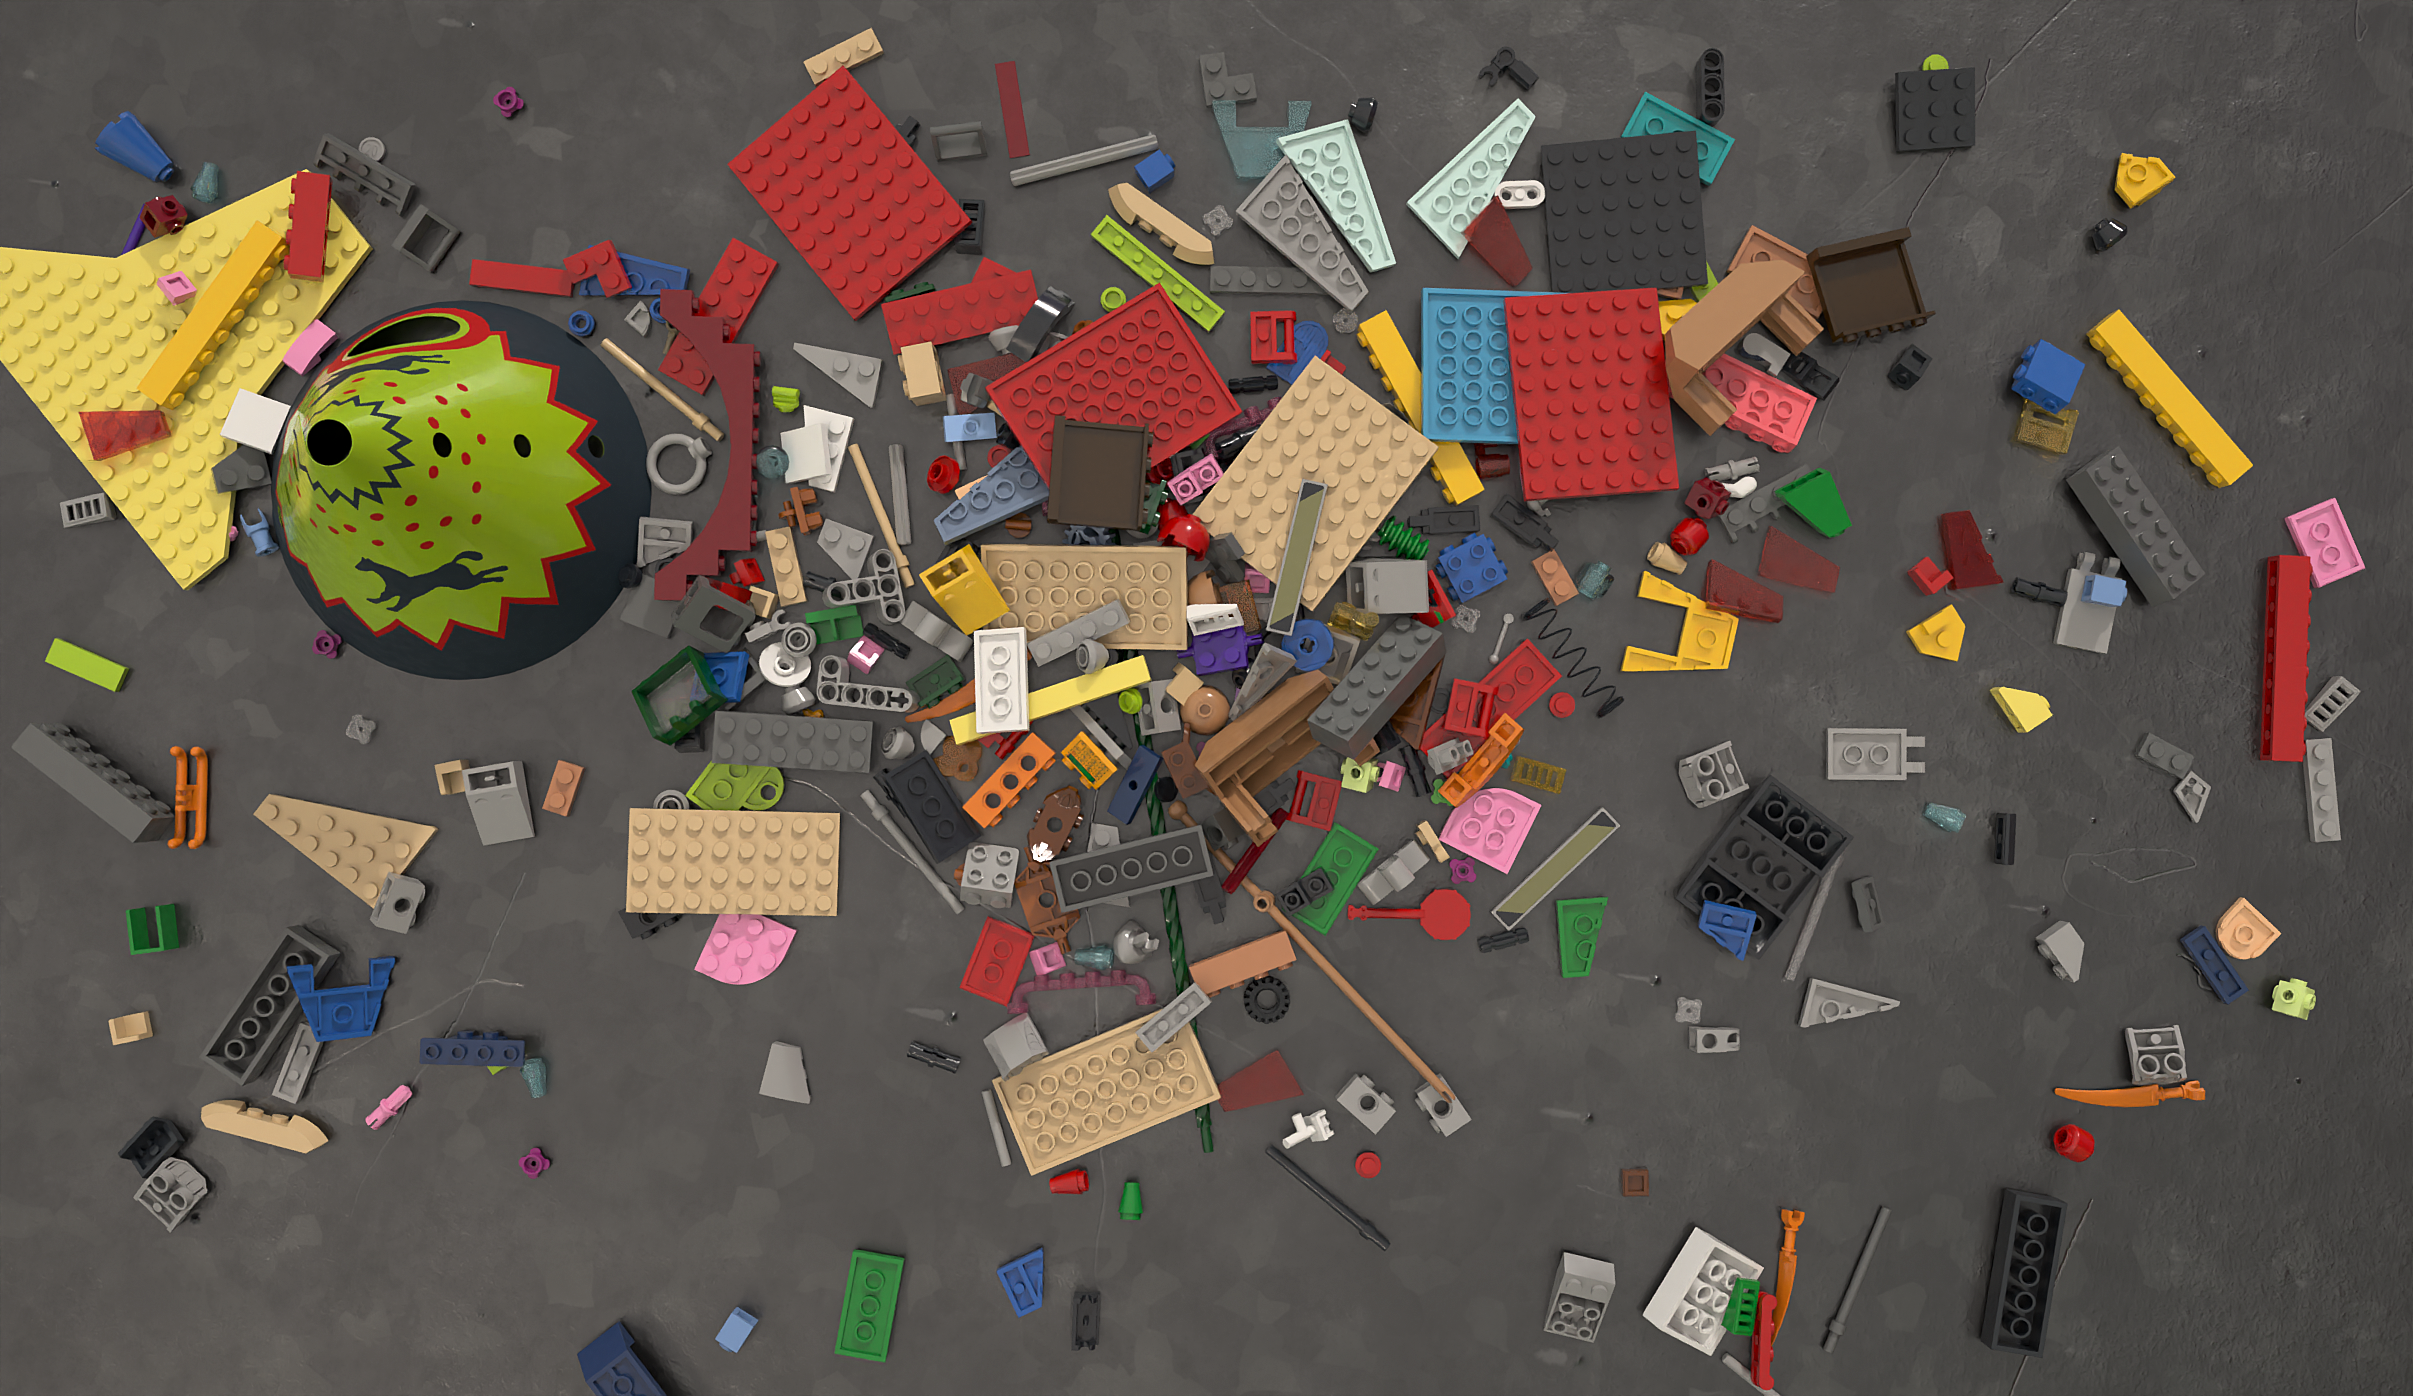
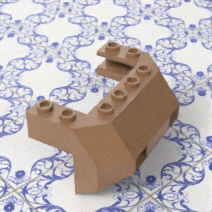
[1665,260,1824,436]
[1195,670,1380,847]

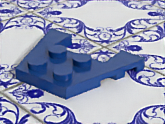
[287,956,395,1042]

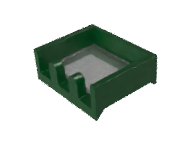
[631,645,728,746]

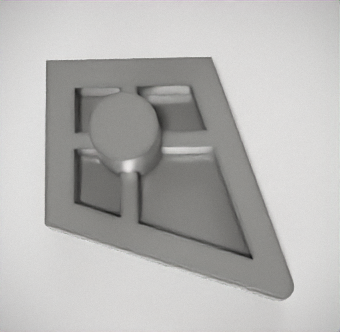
[2173,771,2211,823]

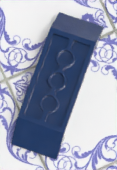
[577,1321,667,1396]

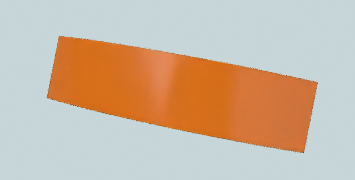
[1438,713,1525,808]

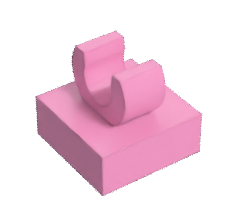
[157,271,197,306]
[1377,761,1406,792]

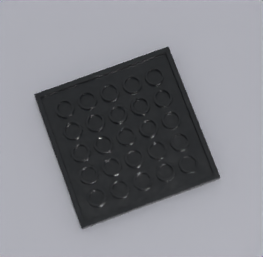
[1541,130,1708,293]

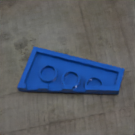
[579,245,690,296]

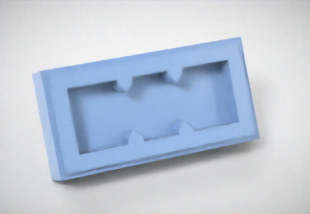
[943,413,997,442]

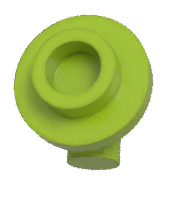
[772,386,800,412]

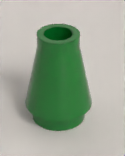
[1118,1182,1143,1220]

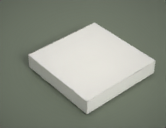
[220,388,292,455]
[780,423,832,484]

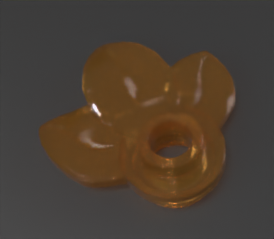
[933,735,982,782]

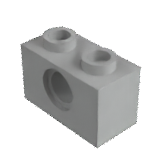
[1134,679,1181,736]
[370,872,425,934]
[1335,1073,1396,1135]
[1414,1073,1472,1137]

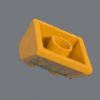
[1061,731,1119,790]

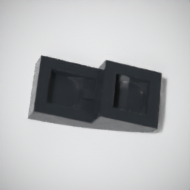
[1781,351,1840,401]

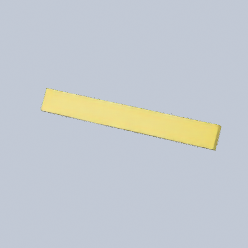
[949,655,1152,746]

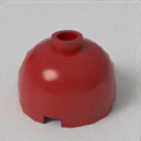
[1156,514,1210,562]

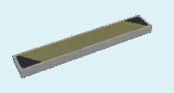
[1266,479,1328,637]
[1490,807,1620,931]

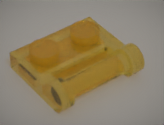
[2014,398,2078,455]
[1327,602,1379,640]

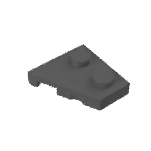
[211,445,272,494]

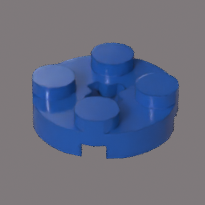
[1282,619,1334,671]

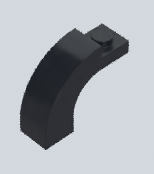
[1006,286,1075,362]

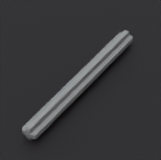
[1010,135,1158,186]

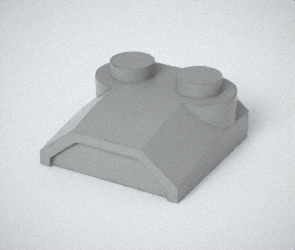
[1295,624,1360,685]

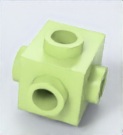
[1341,757,1380,793]
[2272,978,2316,1020]

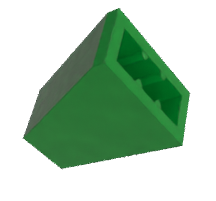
[1774,468,1852,537]

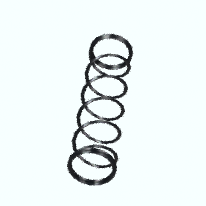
[1522,598,1625,718]

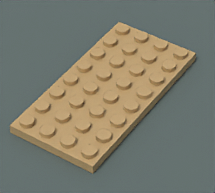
[981,544,1188,650]
[626,808,840,916]
[992,1009,1221,1176]

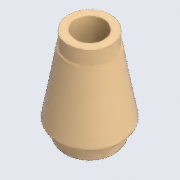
[1647,542,1687,575]

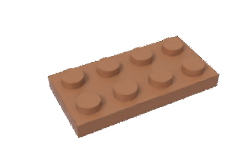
[1726,225,1822,319]

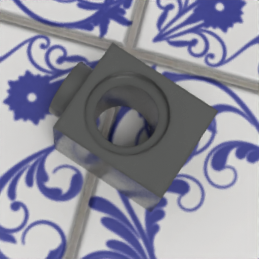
[1201,808,1245,851]

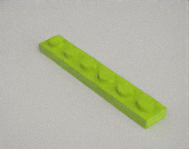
[1091,215,1225,333]

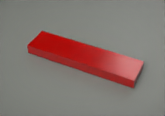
[469,259,574,298]

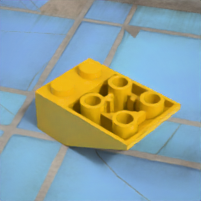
[919,544,1010,636]

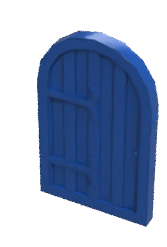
[1266,321,1328,385]

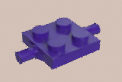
[1177,625,1264,676]

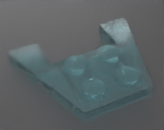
[1212,100,1312,179]

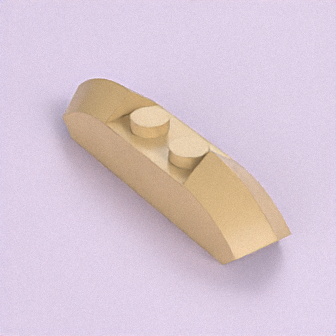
[1108,183,1214,265]
[201,1100,328,1153]

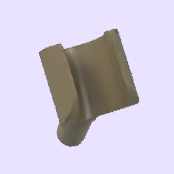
[663,321,679,355]

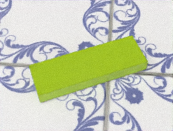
[45,638,129,692]

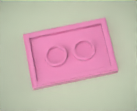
[2284,498,2365,588]

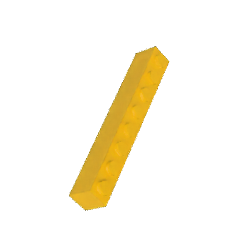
[136,220,290,410]
[1356,310,1485,506]
[2086,310,2253,488]

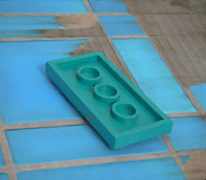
[1620,92,1735,186]

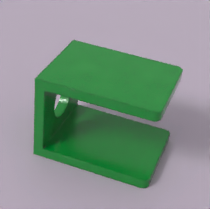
[126,904,179,955]

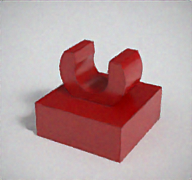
[729,558,765,587]

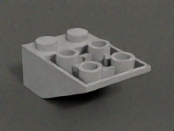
[1346,558,1429,614]
[462,761,535,846]
[1543,1252,1616,1343]

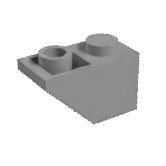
[2035,921,2084,982]

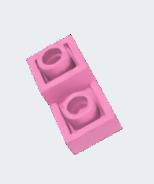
[282,319,338,377]
[1167,454,1224,505]

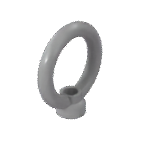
[646,434,712,495]

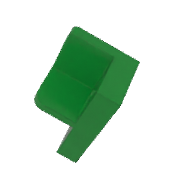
[805,605,864,645]

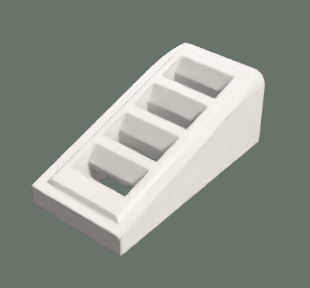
[1187,604,1244,636]

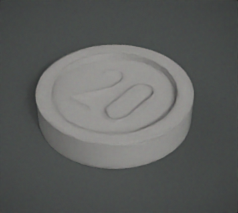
[359,137,386,162]

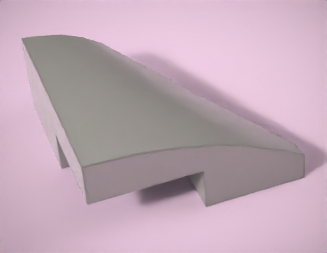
[759,1041,811,1104]

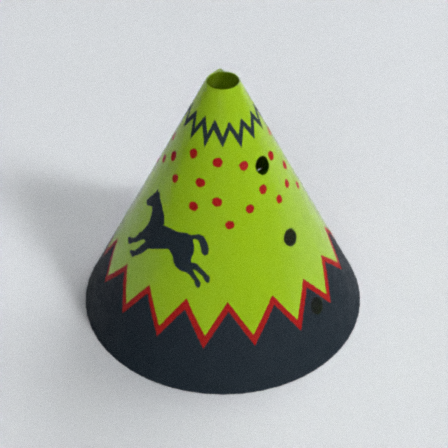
[271,300,652,680]

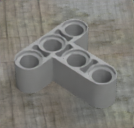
[822,549,905,625]
[899,601,974,662]
[1357,838,1431,905]

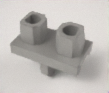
[1427,738,1473,775]

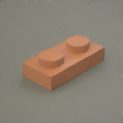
[1531,549,1579,606]
[542,760,585,817]

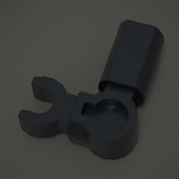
[1479,46,1539,90]

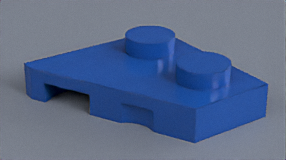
[1698,900,1757,961]
[997,1248,1044,1318]

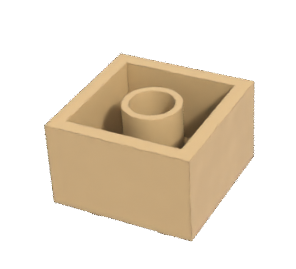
[898,342,946,406]

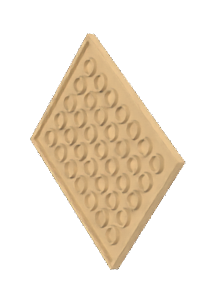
[1193,356,1439,612]

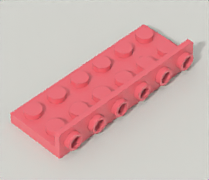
[1665,353,1817,453]

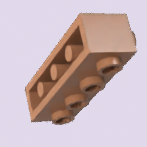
[1189,929,1297,998]

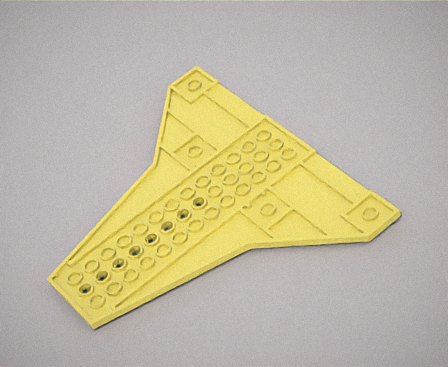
[0,169,373,590]

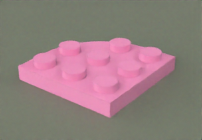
[1438,788,1541,874]
[694,914,798,985]

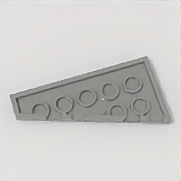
[1236,155,1369,313]

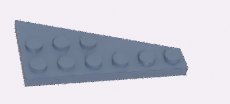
[934,446,1049,546]

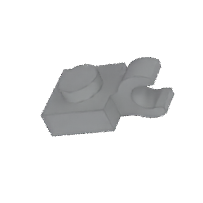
[745,610,791,644]

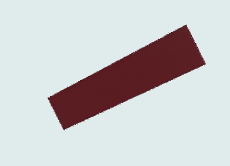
[995,61,1030,158]

